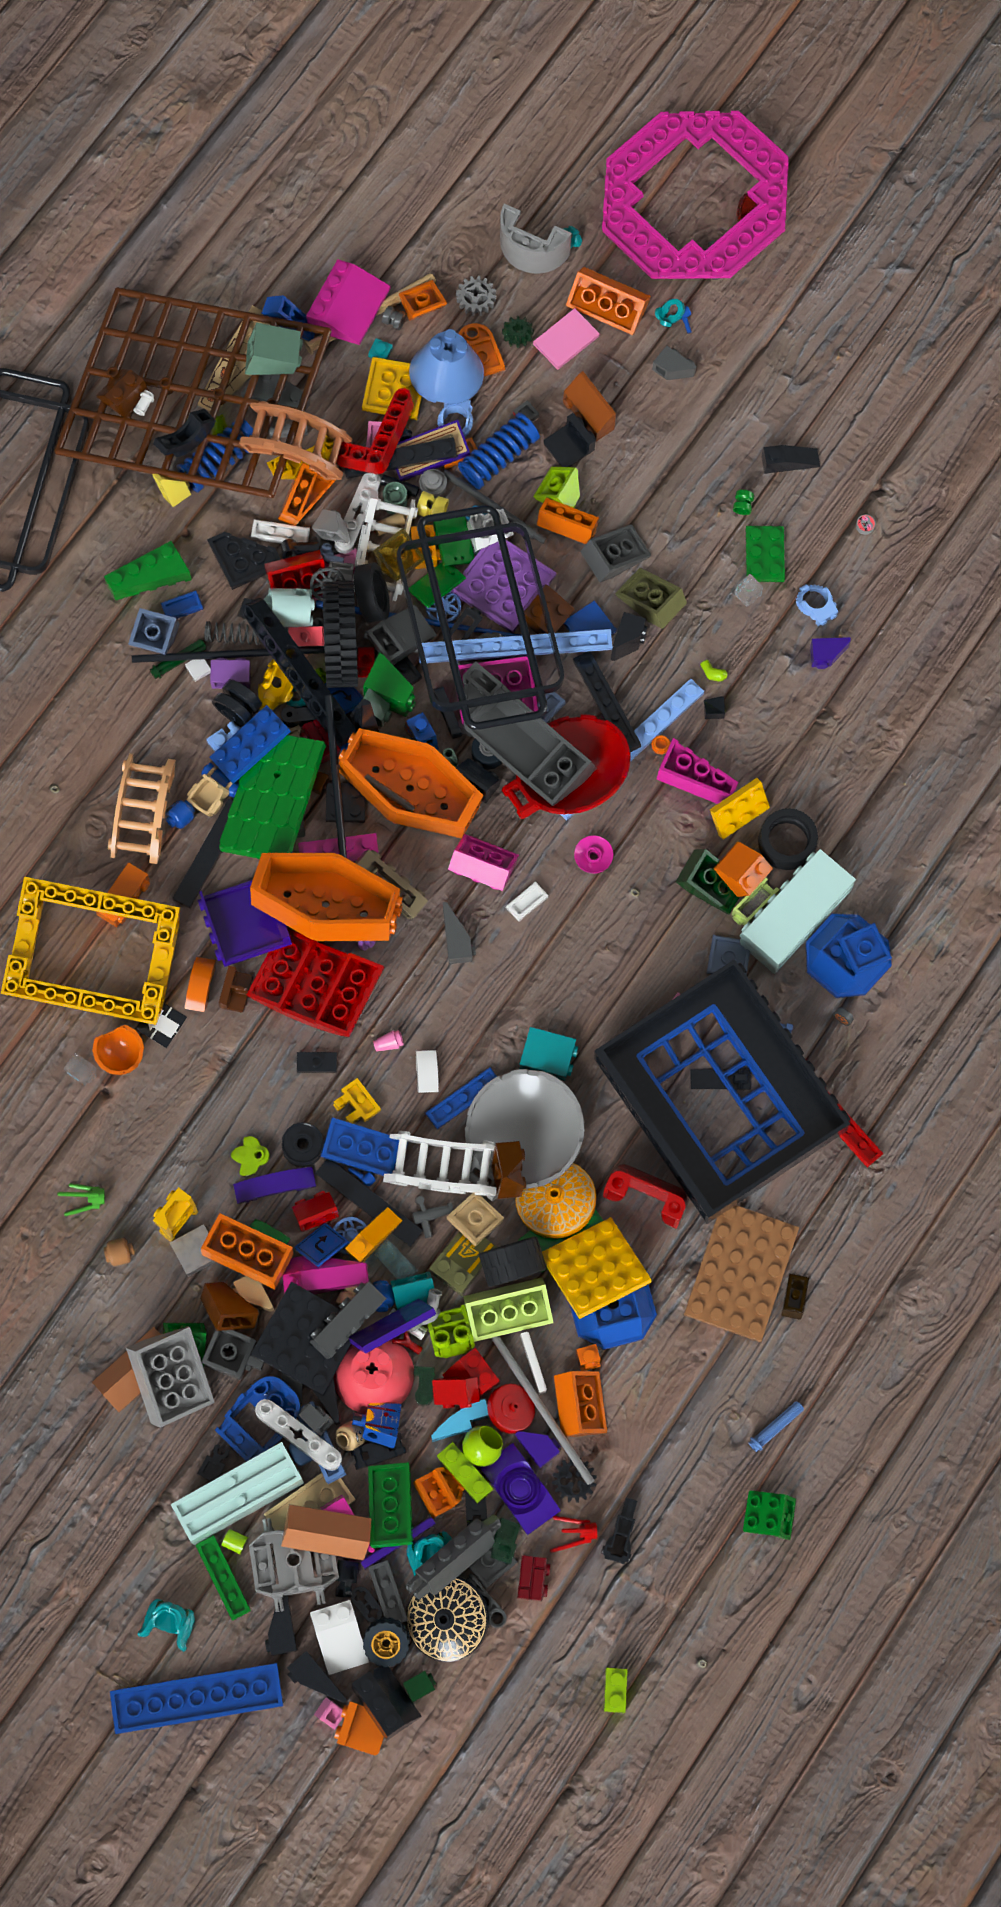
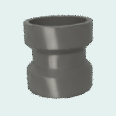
[382,306,406,330]

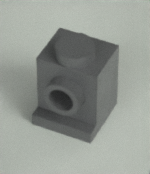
[299,1403,334,1436]

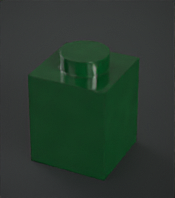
[403,1671,437,1702]

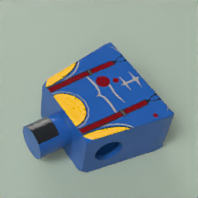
[352,1403,402,1448]

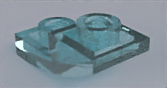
[374,1240,418,1279]

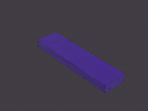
[361,1517,436,1570]

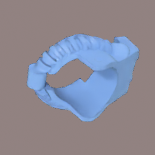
[437,400,473,437]
[796,584,838,626]

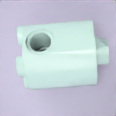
[263,588,315,627]

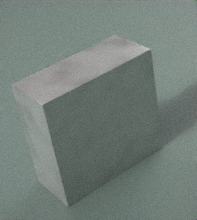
[170,1224,215,1277]

